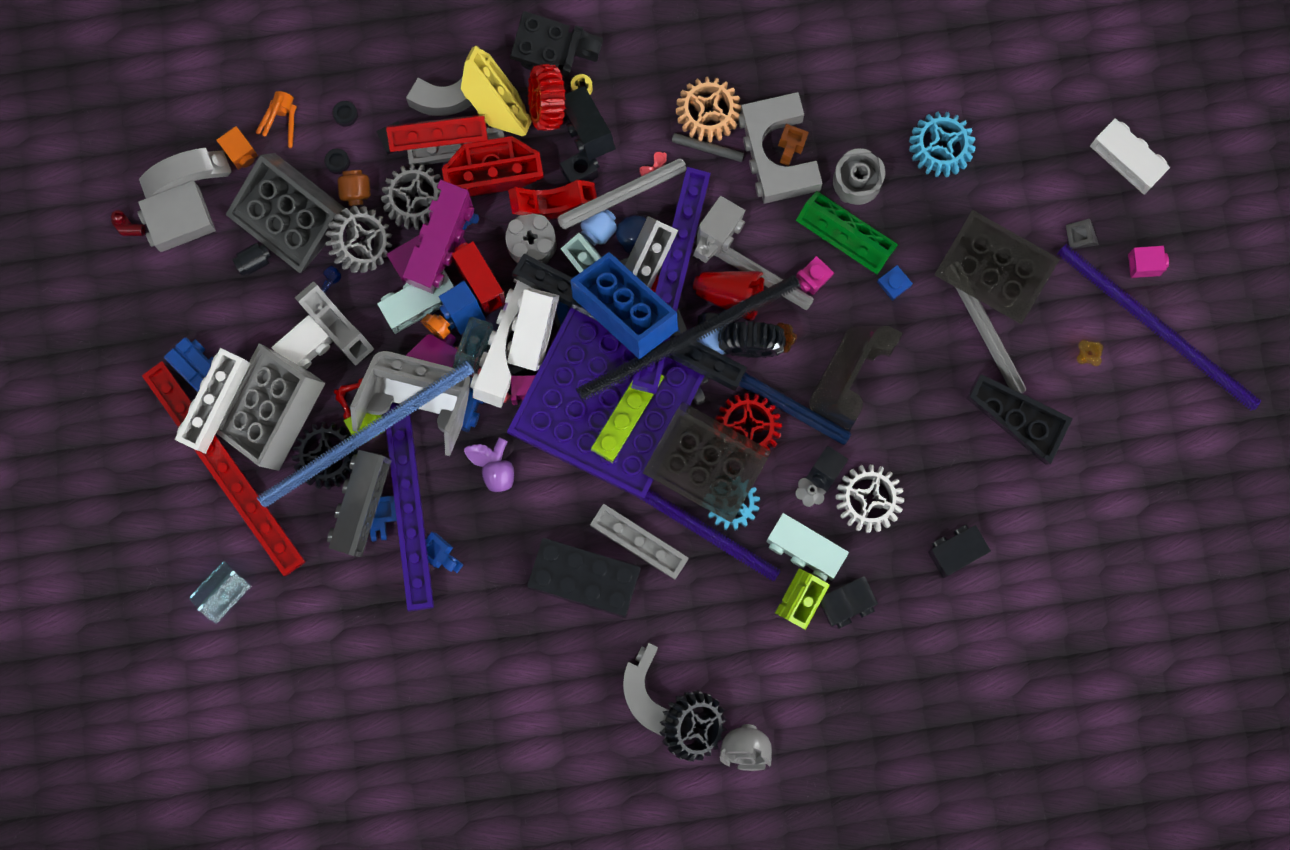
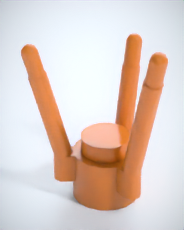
[256,91,297,148]

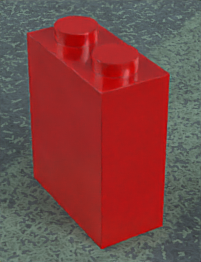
[452,242,506,316]

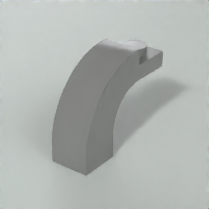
[406,78,472,116]
[139,148,231,198]
[295,281,374,366]
[623,643,669,736]

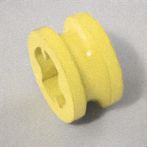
[571,74,593,95]

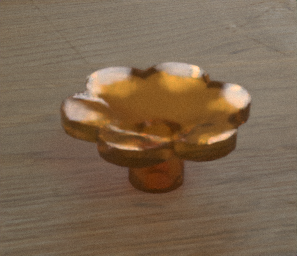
[777,322,797,353]

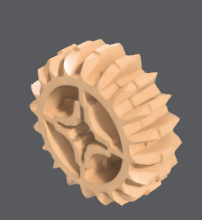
[676,77,741,143]

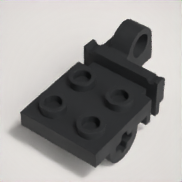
[510,11,603,78]

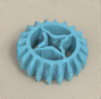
[909,111,975,177]

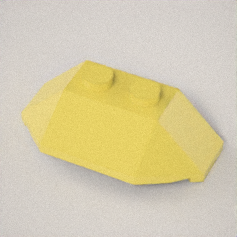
[461,46,532,136]

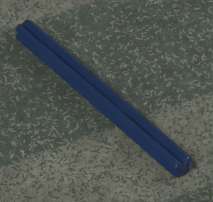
[739,373,851,445]

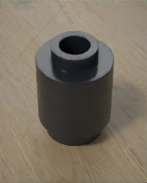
[232,242,271,276]

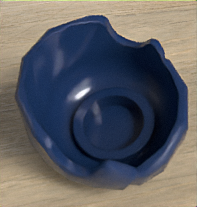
[616,214,646,254]

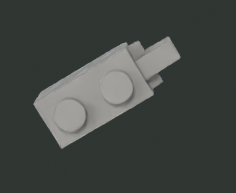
[693,196,746,263]

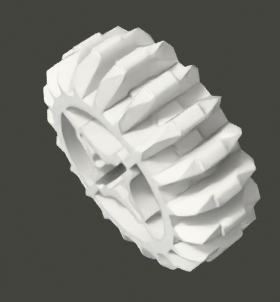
[835,464,904,533]

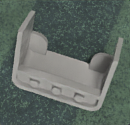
[350,351,470,456]

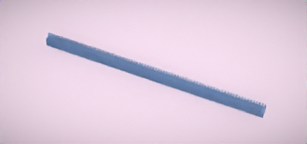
[257,361,475,507]

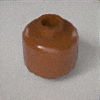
[337,170,371,206]

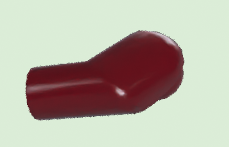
[111,210,145,236]

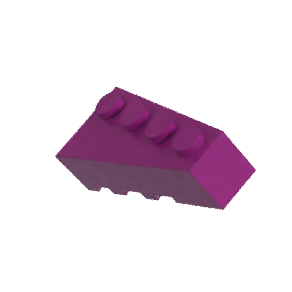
[403,179,474,294]

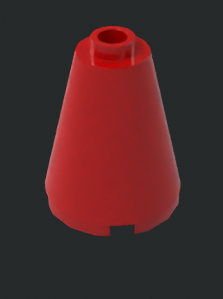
[693,271,764,321]

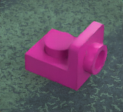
[796,256,834,295]

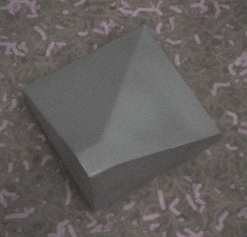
[1066,219,1099,249]

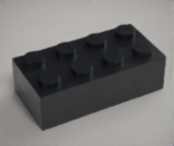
[527,538,641,619]

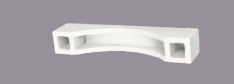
[470,279,532,408]

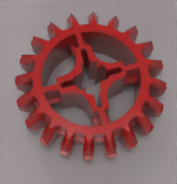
[527,64,566,131]
[714,393,782,461]

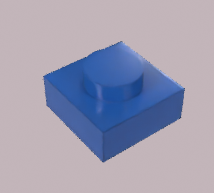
[877,265,913,301]

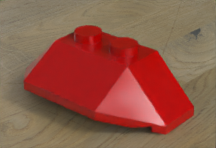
[442,136,544,196]

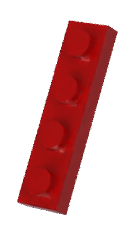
[386,114,488,152]

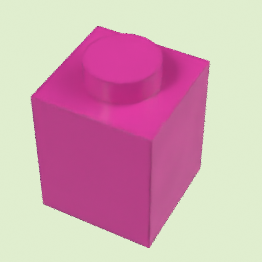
[1128,246,1169,278]

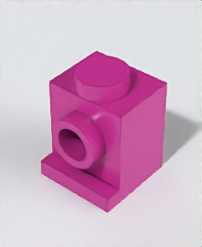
[511,376,535,405]

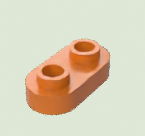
[420,314,450,339]

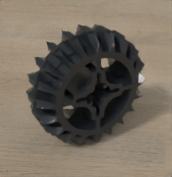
[718,321,786,358]
[292,422,358,490]
[659,690,727,762]

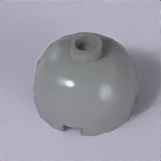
[719,724,772,771]

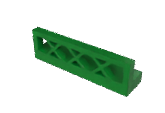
[796,191,898,275]

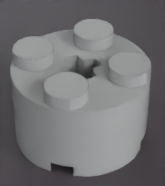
[833,148,885,205]
[506,214,557,264]

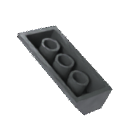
[327,450,392,557]

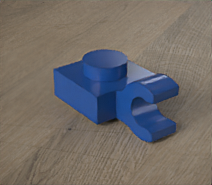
[426,532,463,573]

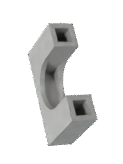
[738,92,823,204]

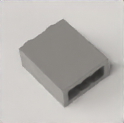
[137,180,216,252]

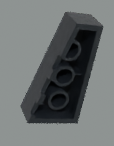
[966,374,1073,465]

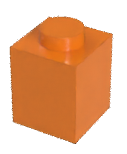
[216,126,258,170]

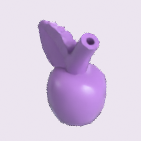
[464,437,514,492]

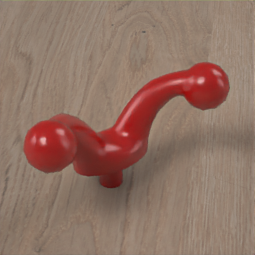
[334,378,363,419]

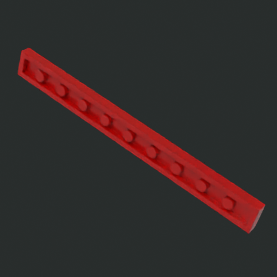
[142,361,306,577]

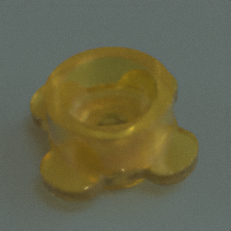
[1077,340,1103,367]

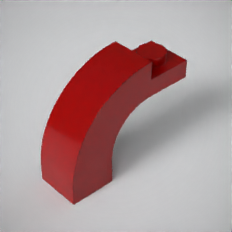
[508,180,597,220]

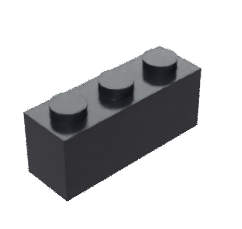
[563,86,616,161]

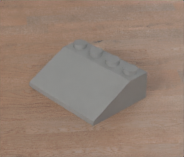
[216,344,325,471]

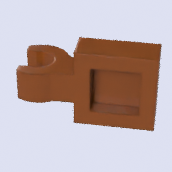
[778,124,809,166]

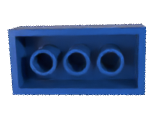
[571,252,678,359]

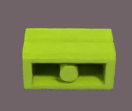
[775,568,830,630]

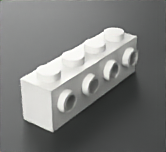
[175,348,251,454]

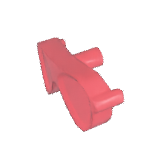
[639,152,667,176]

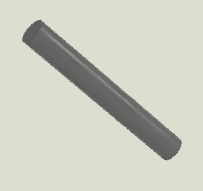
[672,133,744,162]

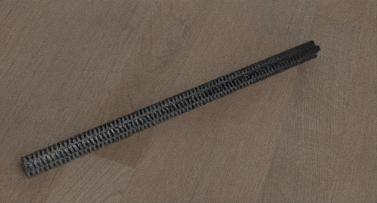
[576,274,801,402]

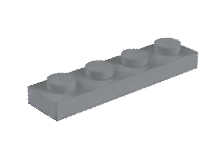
[407,128,504,166]
[590,504,689,580]

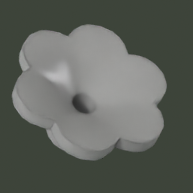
[795,478,826,507]

